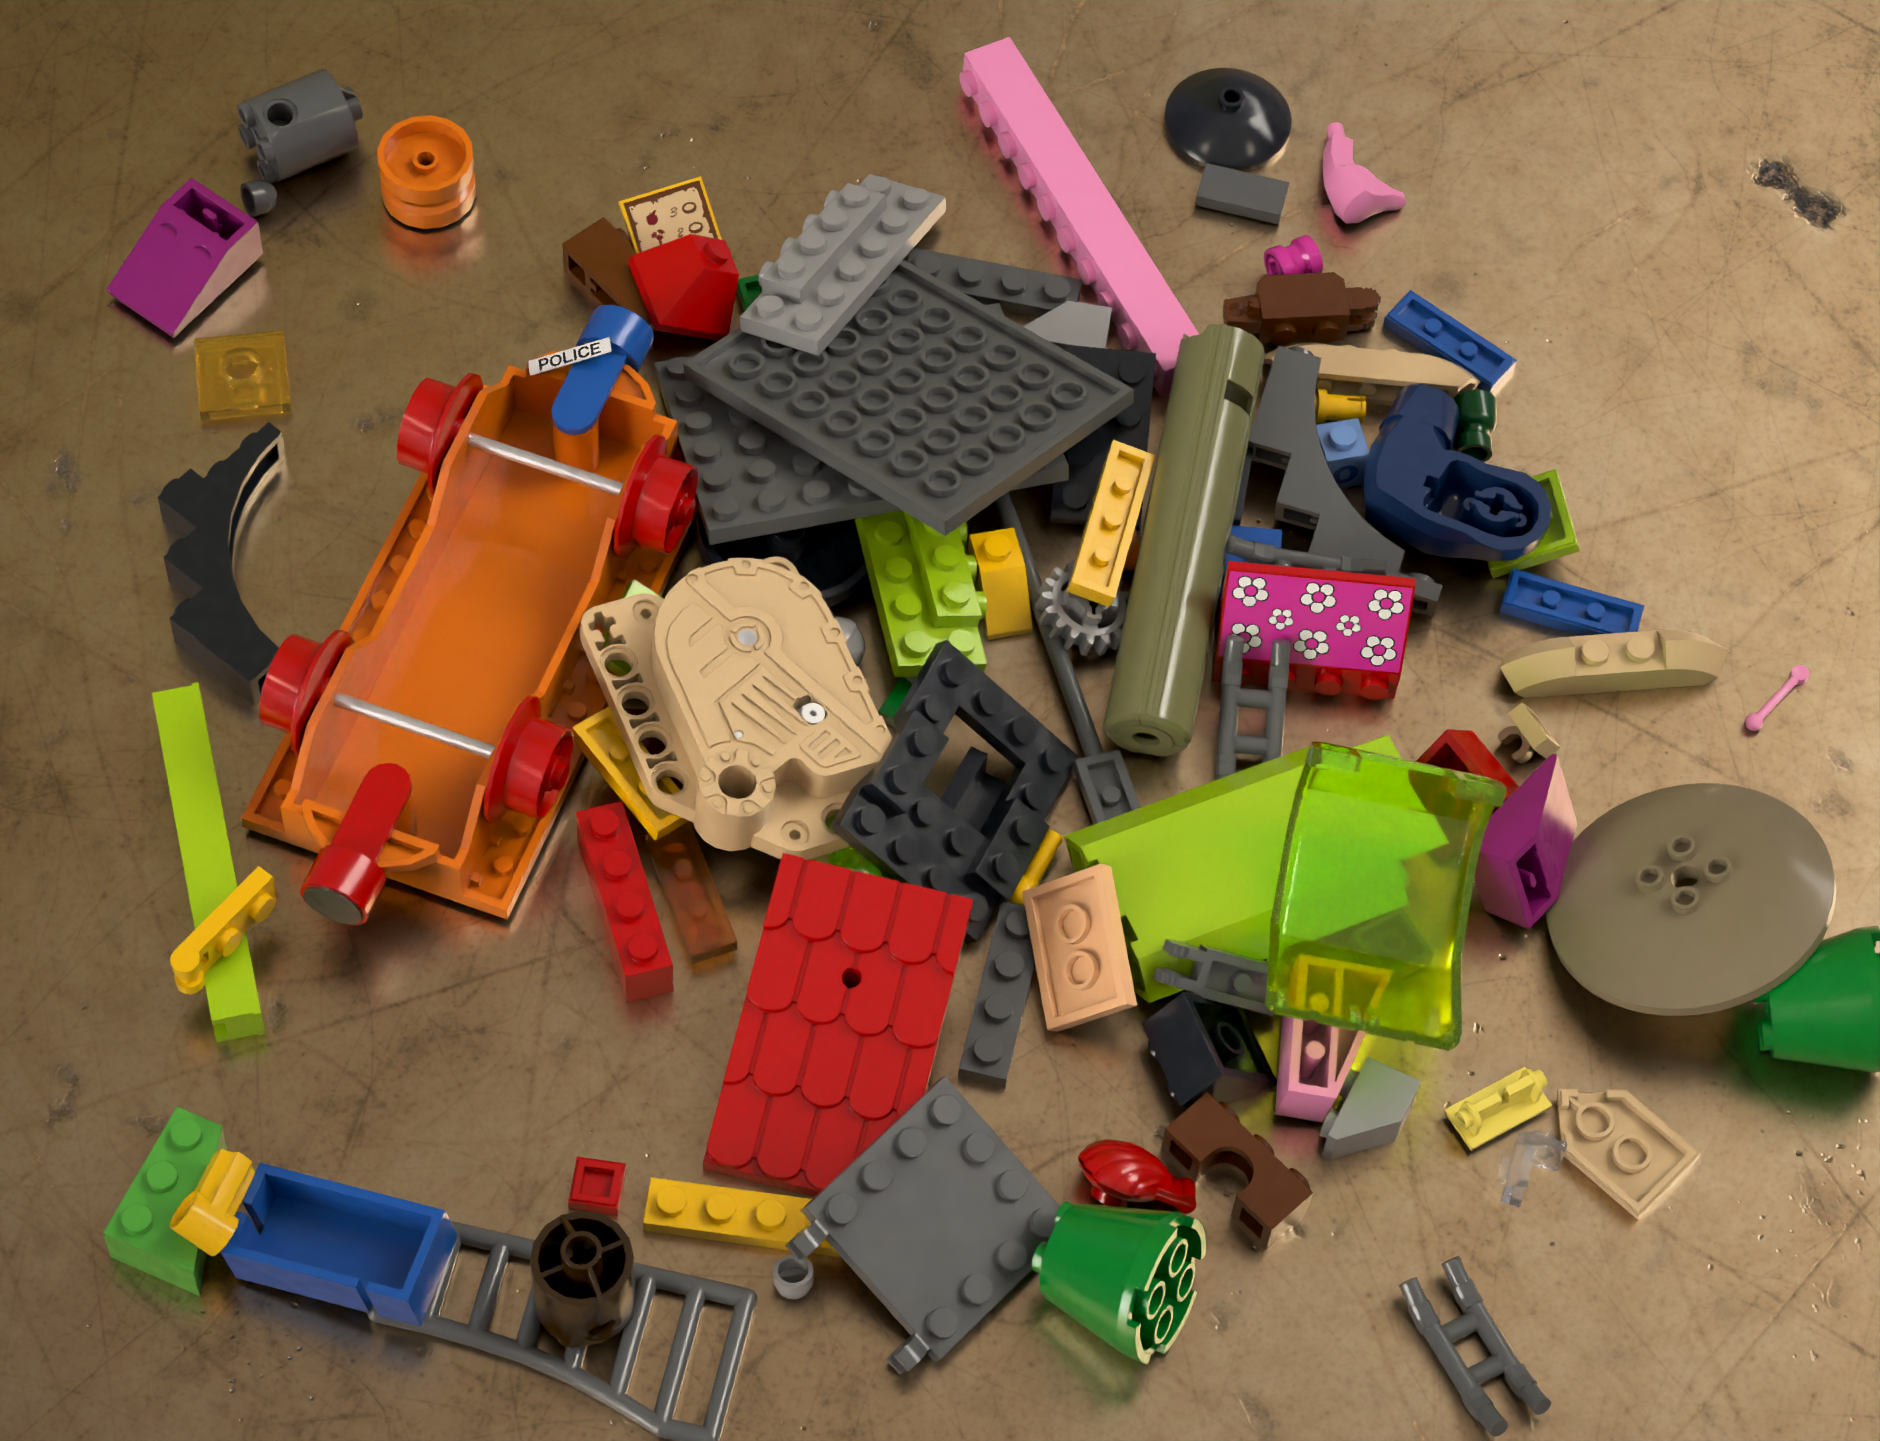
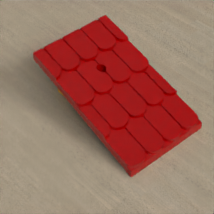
[703,853,973,1197]

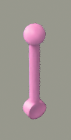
[1745,665,1810,731]

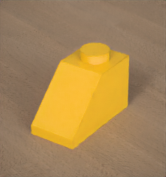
[967,527,1032,640]

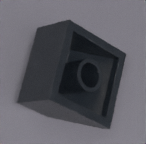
[1141,992,1277,1108]

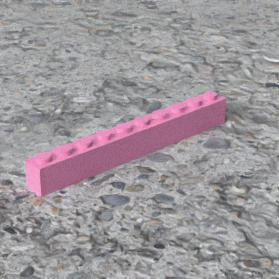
[959,37,1199,397]

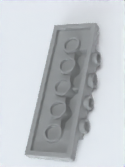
[740,174,946,356]

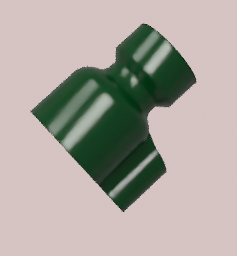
[1453,389,1497,462]

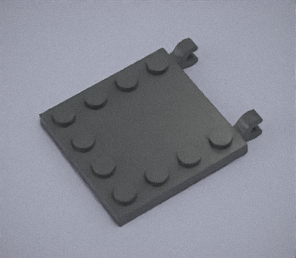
[785,1076,1060,1375]

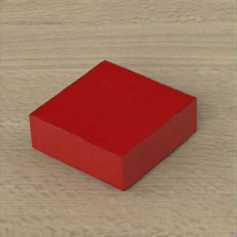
[568,1157,626,1216]

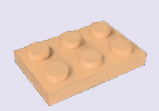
[1022,864,1137,1032]

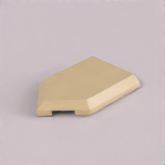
[1557,1089,1701,1220]

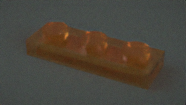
[645,821,737,964]

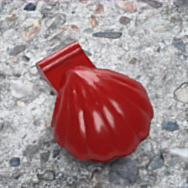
[1078,1139,1197,1214]

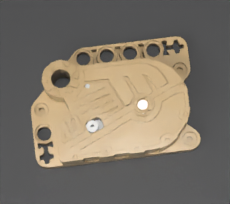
[579,556,893,860]

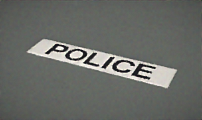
[528,337,612,376]

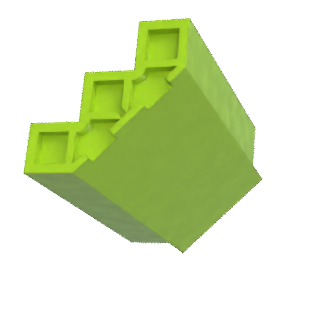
[1064,734,1449,1003]

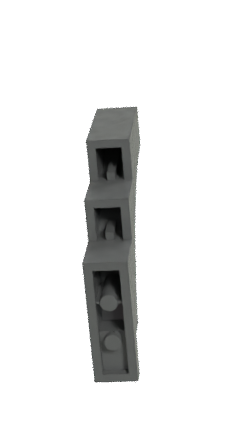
[1248,346,1442,617]

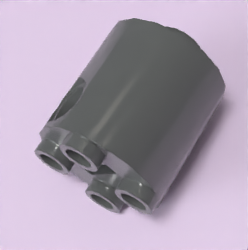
[237,69,363,183]

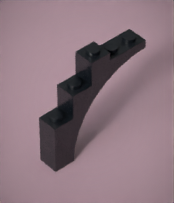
[158,422,286,706]

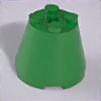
[1754,926,1880,1073]
[1032,1201,1206,1364]

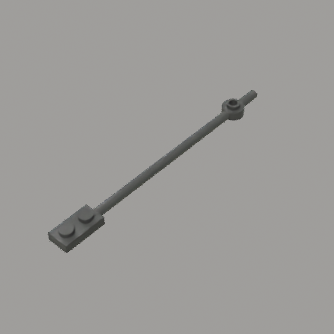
[994,491,1141,825]

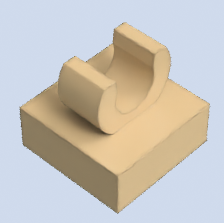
[1498,702,1561,764]

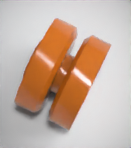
[377,115,476,229]

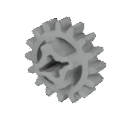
[1035,561,1130,656]

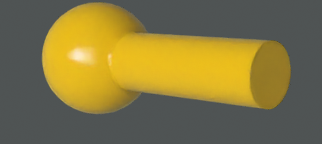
[1006,829,1064,906]

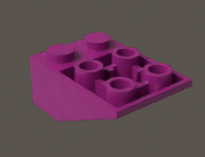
[107,178,263,338]
[1464,754,1577,929]

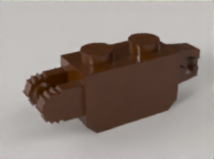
[1223,272,1381,346]

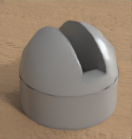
[773,1254,814,1299]

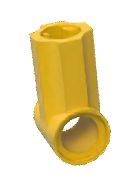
[169,1149,255,1257]

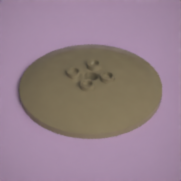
[1546,783,1836,1016]

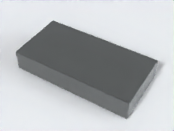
[1195,163,1289,224]

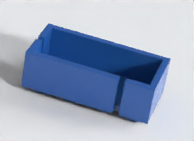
[220,1163,458,1327]

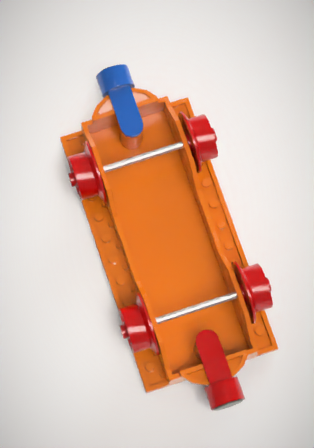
[241,305,699,925]

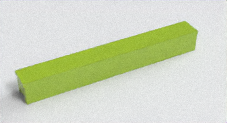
[152,682,266,1042]

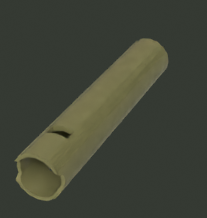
[1103,324,1265,756]

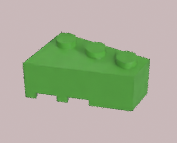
[103,1107,228,1296]

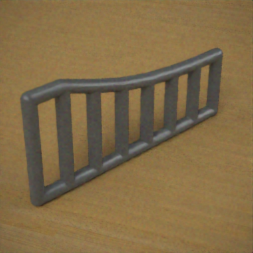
[367,1221,757,1441]

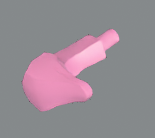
[1323,122,1406,224]

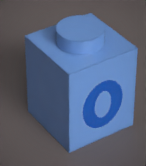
[1316,418,1369,489]

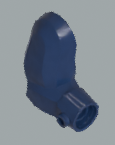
[1362,384,1552,561]

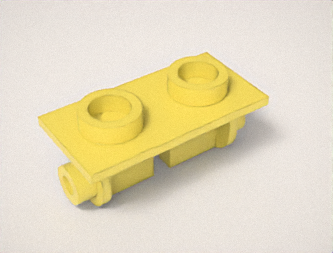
[1444,1067,1552,1150]

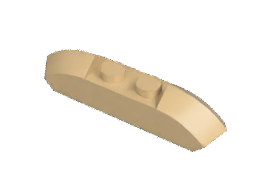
[1262,343,1481,406]
[1500,630,1729,698]

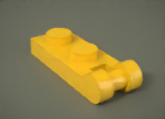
[170,866,278,995]

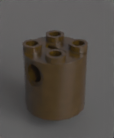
[530,1211,636,1348]

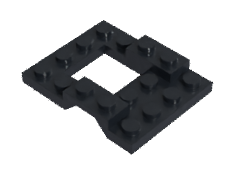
[829,640,1079,944]

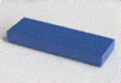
[1383,290,1517,393]
[1499,568,1645,636]

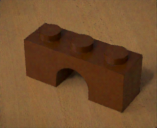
[1161,1092,1313,1249]

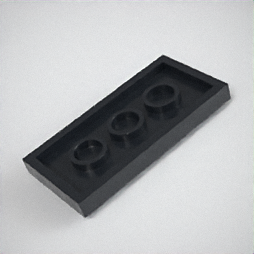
[1050,345,1156,531]

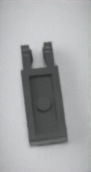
[1153,939,1291,1016]

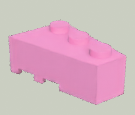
[1275,959,1392,1122]

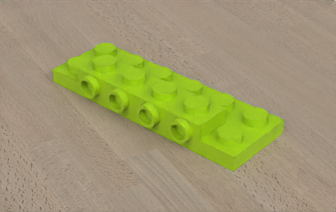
[855,510,987,677]

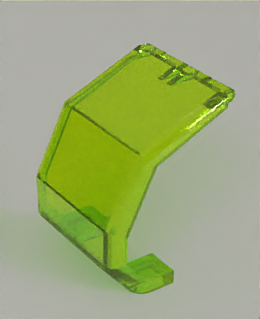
[1265,741,1506,1051]

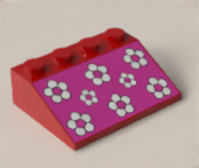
[1211,561,1416,700]

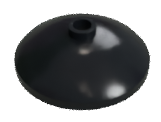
[1164,68,1292,172]

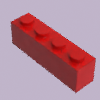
[576,801,674,1003]

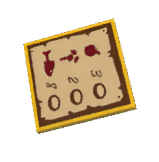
[618,176,722,254]

